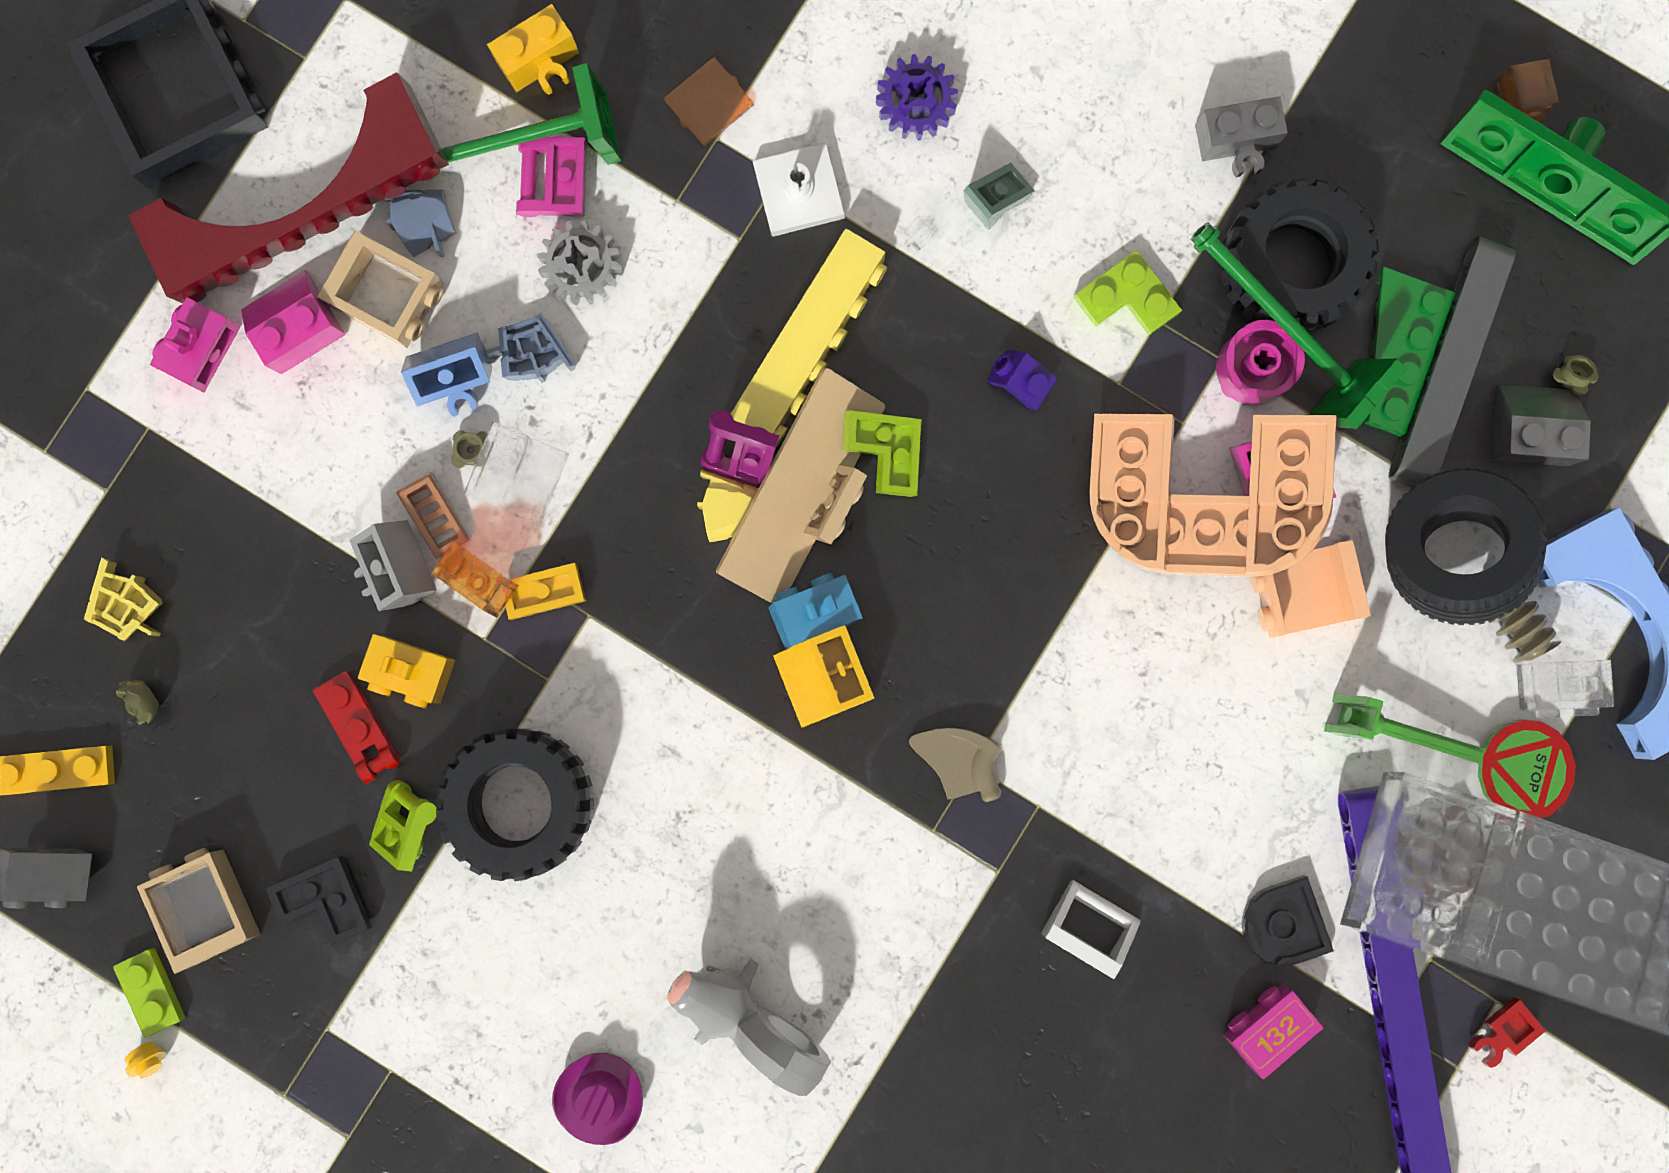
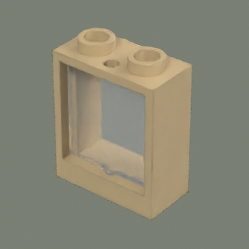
[137,847,261,974]

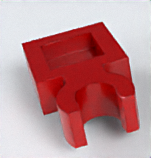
[1468,997,1546,1068]

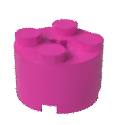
[1216,320,1305,406]

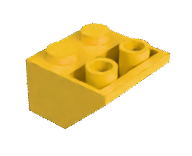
[773,625,874,727]

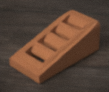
[396,472,470,559]

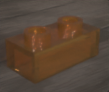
[431,541,519,618]

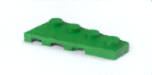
[1365,267,1455,437]

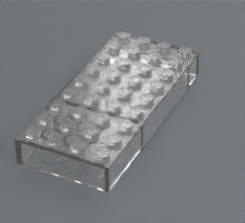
[1340,772,1669,1037]

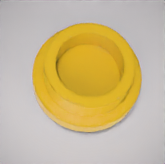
[124,1042,166,1079]

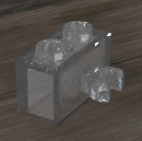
[1516,660,1614,718]

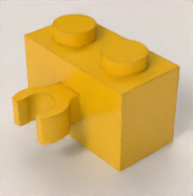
[487,4,579,95]
[357,634,456,708]

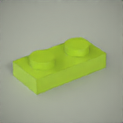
[113,947,186,1038]

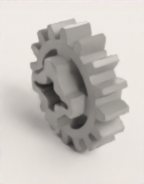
[537,220,622,305]

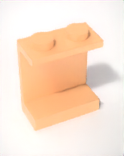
[1250,540,1371,638]

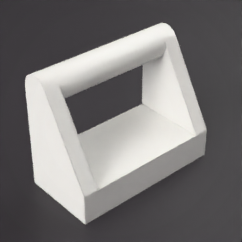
[1041,880,1141,979]

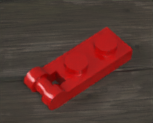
[312,671,401,784]

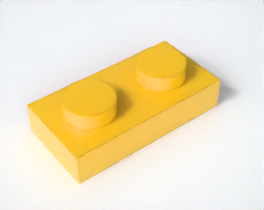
[500,563,586,620]

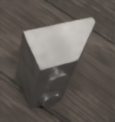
[1492,384,1591,466]

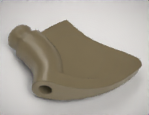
[909,727,1003,802]

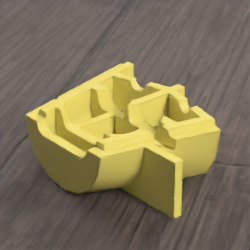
[697,469,759,542]
[84,558,162,641]

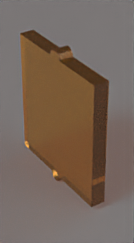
[664,57,754,147]

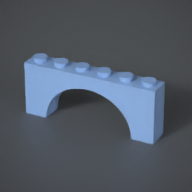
[1538,507,1669,760]

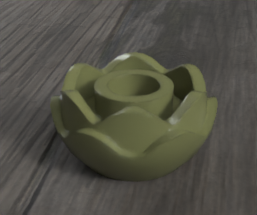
[116,679,159,724]

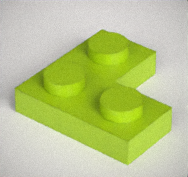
[1073,250,1182,336]
[842,410,921,497]

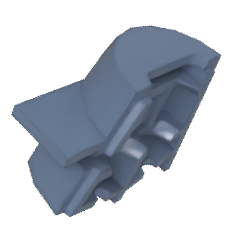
[383,190,456,257]
[485,313,576,383]

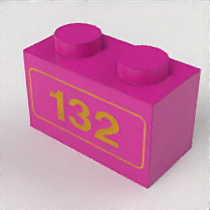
[1223,984,1323,1080]

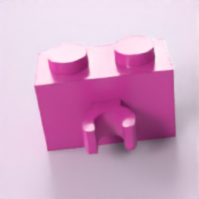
[149,297,240,393]

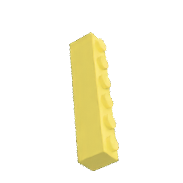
[731,229,887,448]

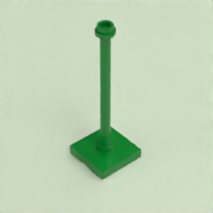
[441,63,622,165]
[1190,222,1407,429]

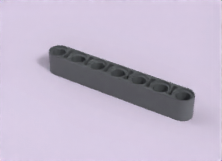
[1388,235,1516,488]

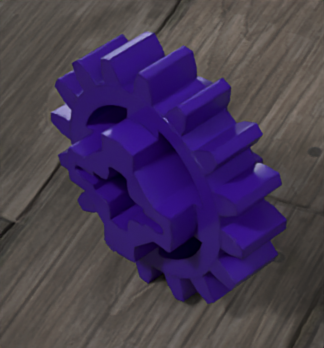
[876,54,958,141]

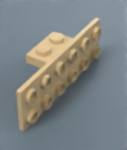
[716,368,885,603]

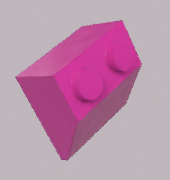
[241,270,346,374]

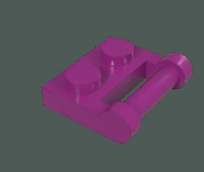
[701,410,779,488]

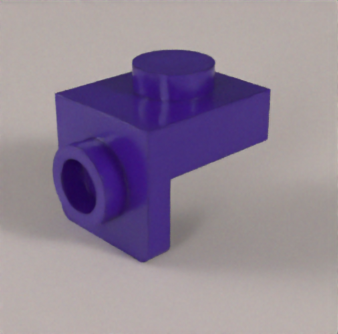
[988,350,1057,410]

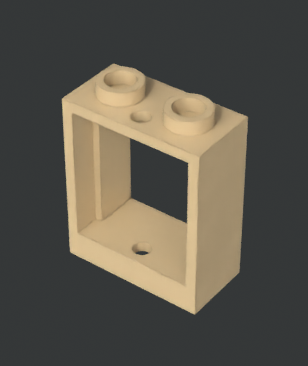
[317,230,444,348]

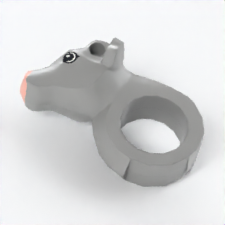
[667,959,831,1096]

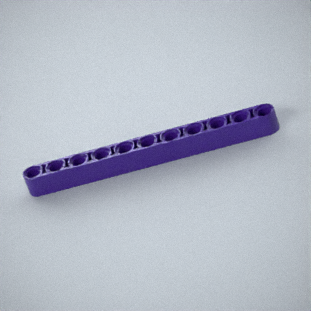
[1338,786,1451,1173]

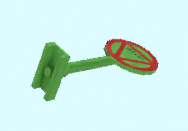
[1324,694,1576,821]

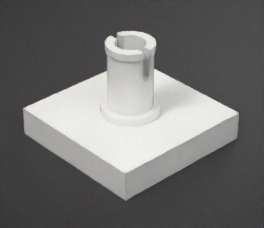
[753,142,845,237]

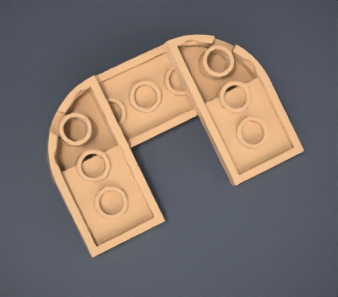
[1090,414,1337,577]

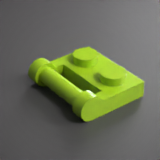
[369,780,437,872]

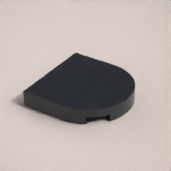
[1241,875,1334,966]

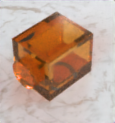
[1497,59,1559,122]

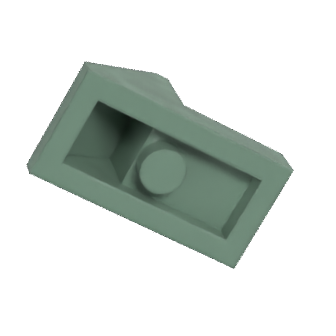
[963,162,1035,230]

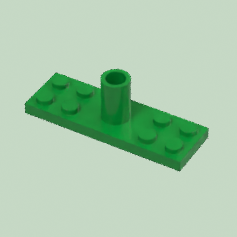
[1440,89,1669,265]

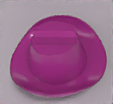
[552,1053,643,1145]

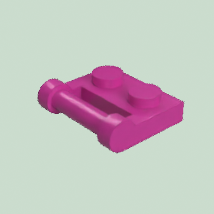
[516,137,587,217]

